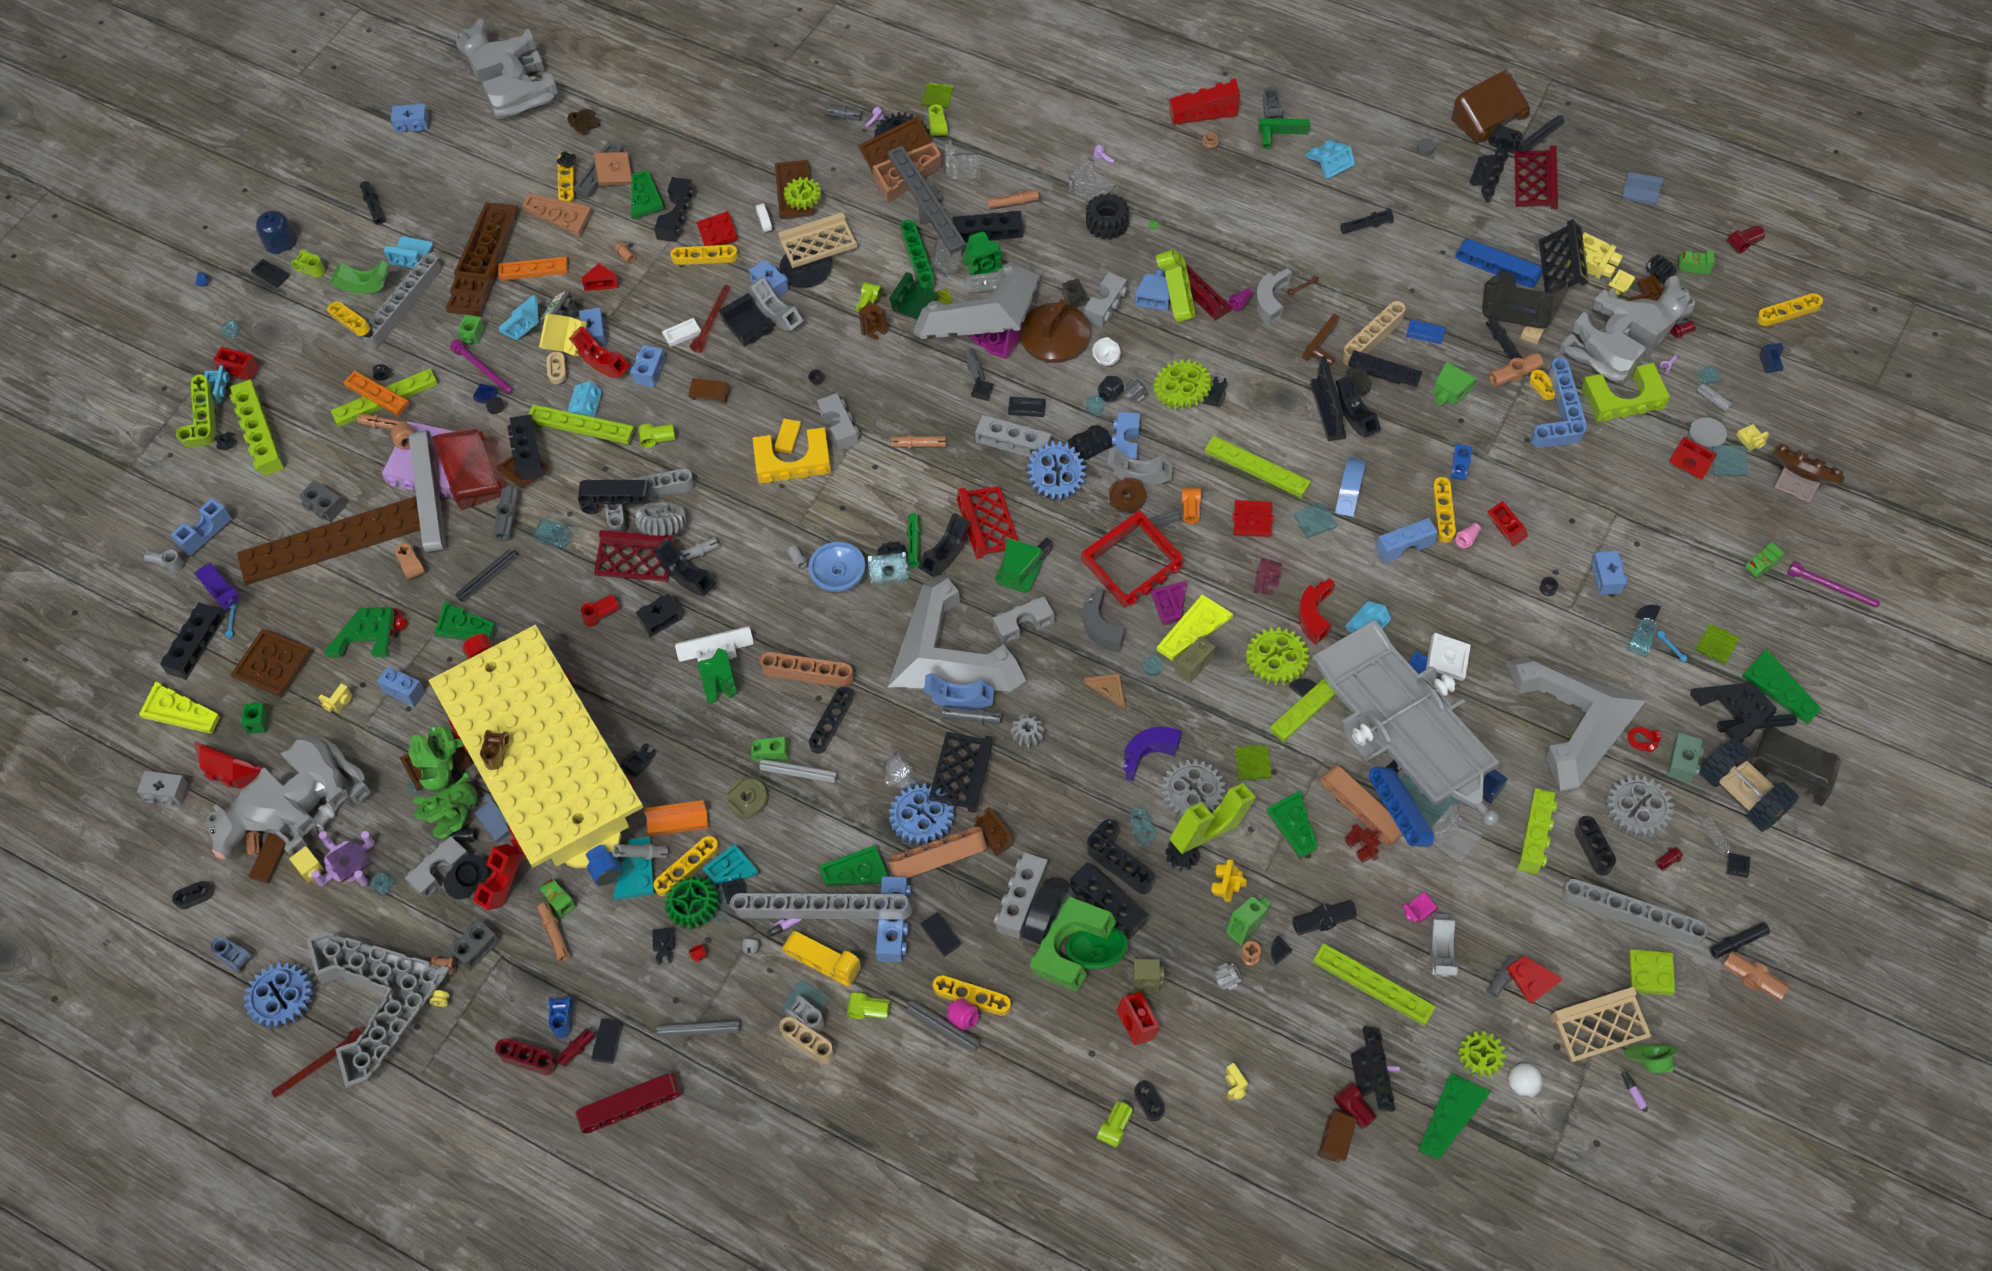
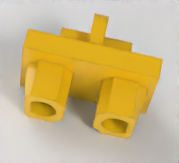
[1211,860,1247,902]

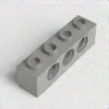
[975,415,1051,461]
[994,852,1048,939]

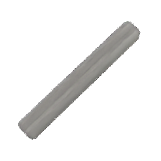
[760,759,837,783]

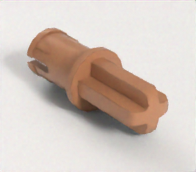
[244,830,261,856]

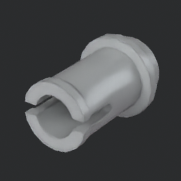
[787,545,807,569]

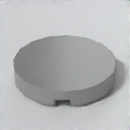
[1688,417,1727,451]

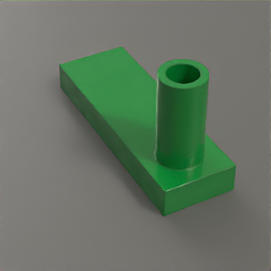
[1258,118,1310,149]

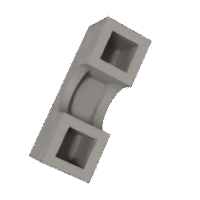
[1084,272,1128,327]
[817,393,860,451]
[992,597,1054,645]
[405,836,469,901]

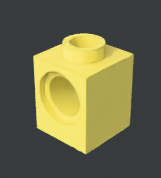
[289,846,325,883]

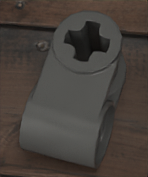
[1262,87,1283,118]

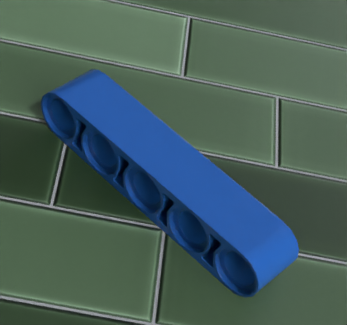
[1456,239,1542,288]
[1369,766,1434,847]

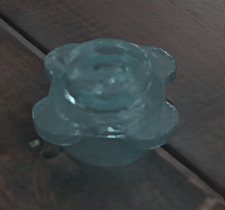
[1698,366,1719,385]
[370,872,394,895]

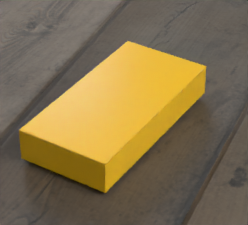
[774,419,802,454]

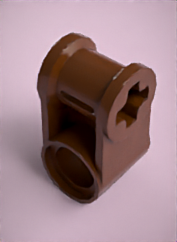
[480,730,509,770]

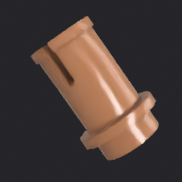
[615,243,636,264]

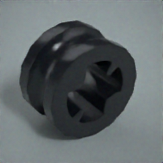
[373,364,389,381]
[1539,577,1558,596]

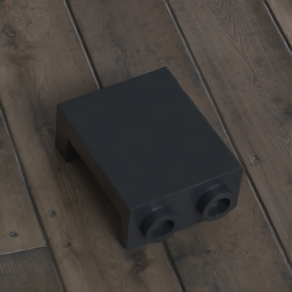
[719,293,773,347]

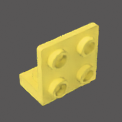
[539,313,587,356]

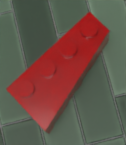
[1169,78,1240,125]

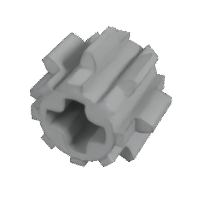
[1215,963,1242,990]

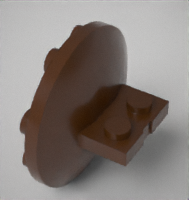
[1020,299,1090,363]
[1771,443,1845,503]

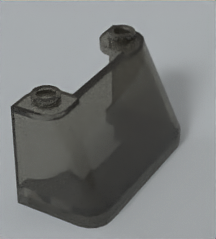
[1482,271,1568,329]
[1749,727,1842,806]

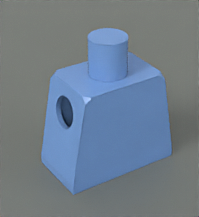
[1135,270,1169,311]

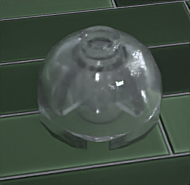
[883,751,921,791]

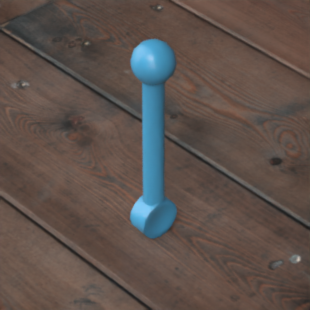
[225,604,237,639]
[1657,631,1687,662]

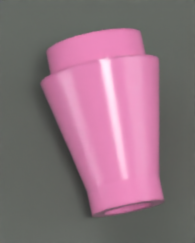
[1455,523,1481,548]

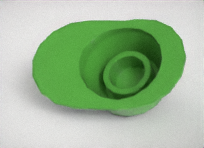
[1625,1044,1678,1073]

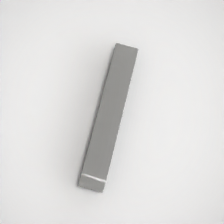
[361,253,441,349]
[409,430,446,553]
[1562,879,1709,946]

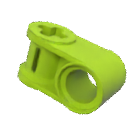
[928,104,948,137]
[290,249,326,278]

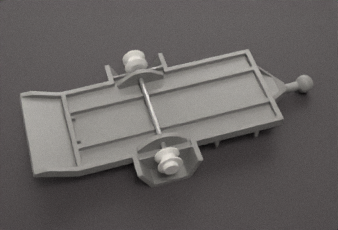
[1311,620,1499,826]

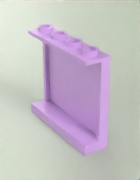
[382,421,478,498]

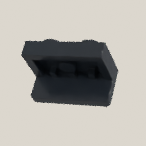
[1067,424,1112,462]

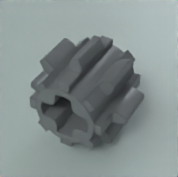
[1123,379,1147,403]

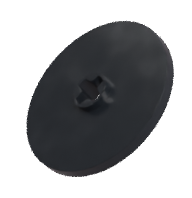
[780,247,832,288]

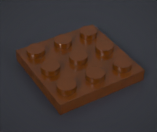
[231,629,312,697]

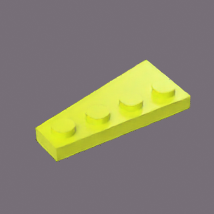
[1157,594,1233,661]
[139,682,220,734]

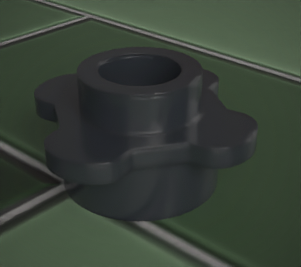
[557,151,576,168]
[214,432,234,450]

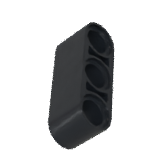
[1574,816,1616,876]

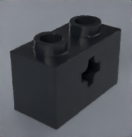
[636,593,683,637]

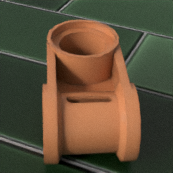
[395,543,425,580]

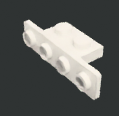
[675,626,754,662]

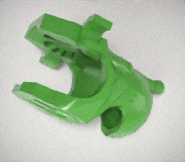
[408,726,464,791]
[412,772,478,839]

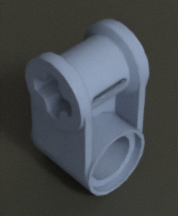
[210,937,253,973]

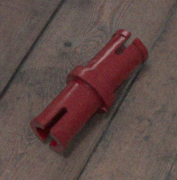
[555,1028,595,1068]

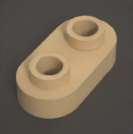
[546,352,566,384]

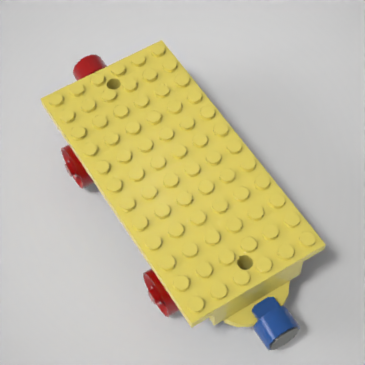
[429,625,643,886]

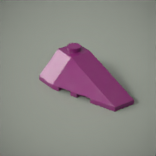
[965,323,1023,358]

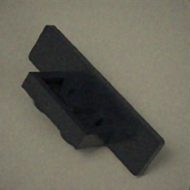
[1470,143,1508,203]
[1348,350,1422,387]
[1350,1026,1396,1112]

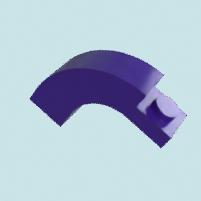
[193,562,240,610]
[1123,727,1181,781]

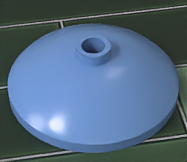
[809,542,865,592]

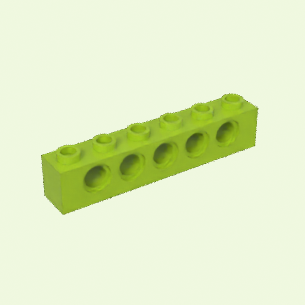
[229,379,284,476]

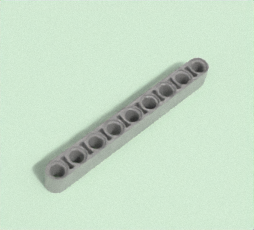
[730,893,912,920]

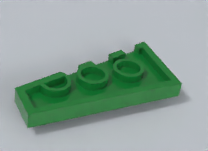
[1742,649,1821,725]
[1418,1073,1491,1161]

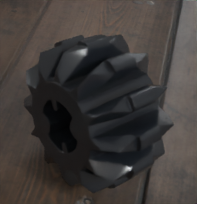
[1646,254,1677,284]
[1165,841,1200,872]

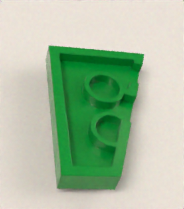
[631,169,664,220]
[434,601,496,641]
[1266,790,1318,859]
[818,845,888,887]

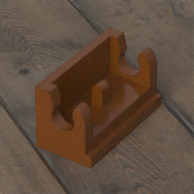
[859,301,887,340]
[688,378,730,404]
[974,807,1013,856]
[1317,1111,1357,1163]

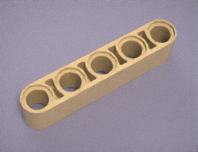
[1342,301,1406,366]

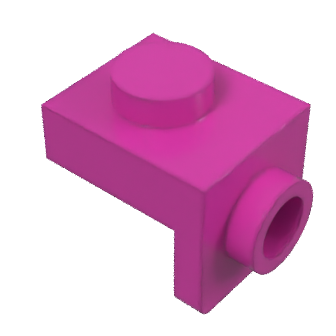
[1403,892,1439,924]

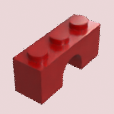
[472,844,523,910]

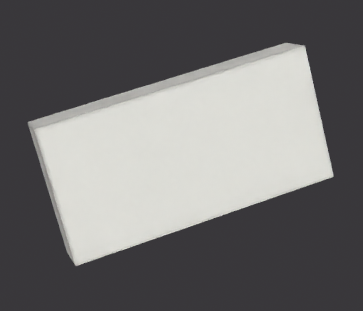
[662,318,702,347]

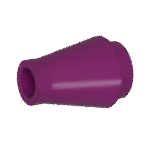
[1228,288,1253,311]

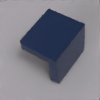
[1759,343,1784,373]
[1483,769,1508,804]

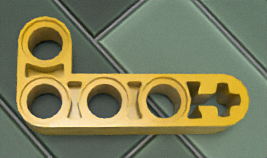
[782,931,861,986]

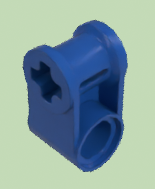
[548,996,573,1038]

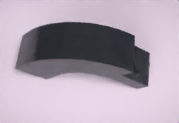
[1336,374,1381,437]
[918,513,971,577]
[653,539,717,596]
[1022,877,1070,945]

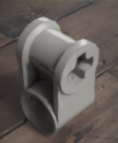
[784,995,825,1033]

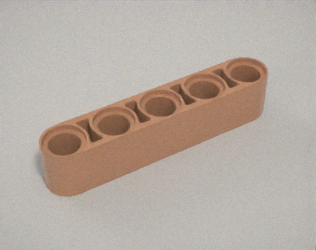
[760,652,854,687]
[1320,765,1402,846]
[888,827,987,878]

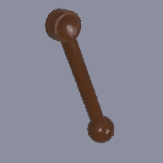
[1288,276,1319,295]

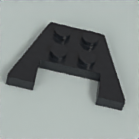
[1690,682,1777,743]

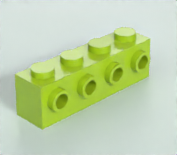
[1517,788,1557,875]

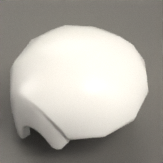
[1092,337,1121,366]
[1508,1063,1543,1097]

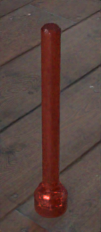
[690,285,730,353]
[271,1027,362,1098]

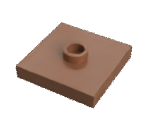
[593,152,632,185]

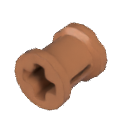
[1241,941,1261,966]
[431,956,456,975]

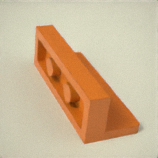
[644,800,709,836]

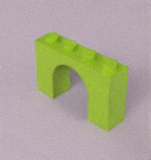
[1581,363,1670,422]
[1169,783,1256,854]

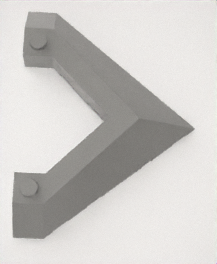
[913,263,1040,339]
[887,575,1027,693]
[1506,657,1646,792]
[306,932,450,1088]

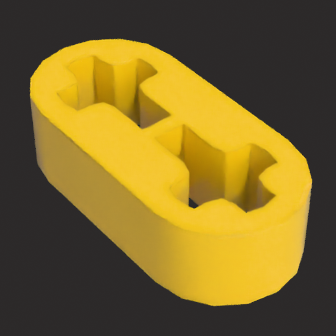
[1529,370,1555,400]

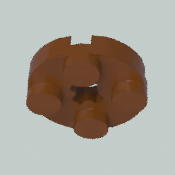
[1109,477,1146,514]

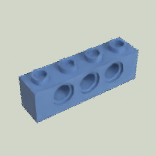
[876,877,911,962]

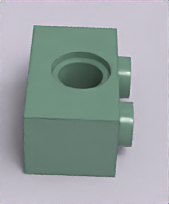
[1667,733,1704,783]

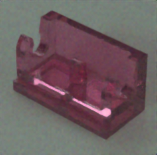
[1254,558,1282,595]

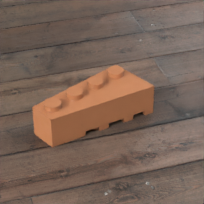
[873,142,941,203]

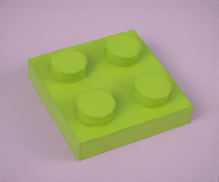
[1628,949,1675,996]

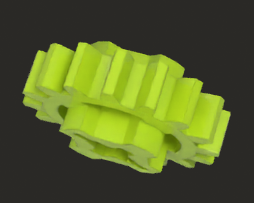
[784,177,821,210]
[1458,1031,1506,1078]

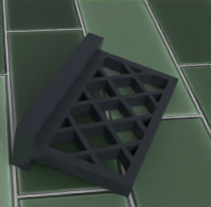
[1539,219,1589,297]
[1310,356,1346,442]
[929,731,993,813]

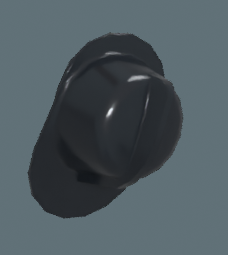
[444,854,488,900]

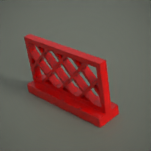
[956,486,1019,559]

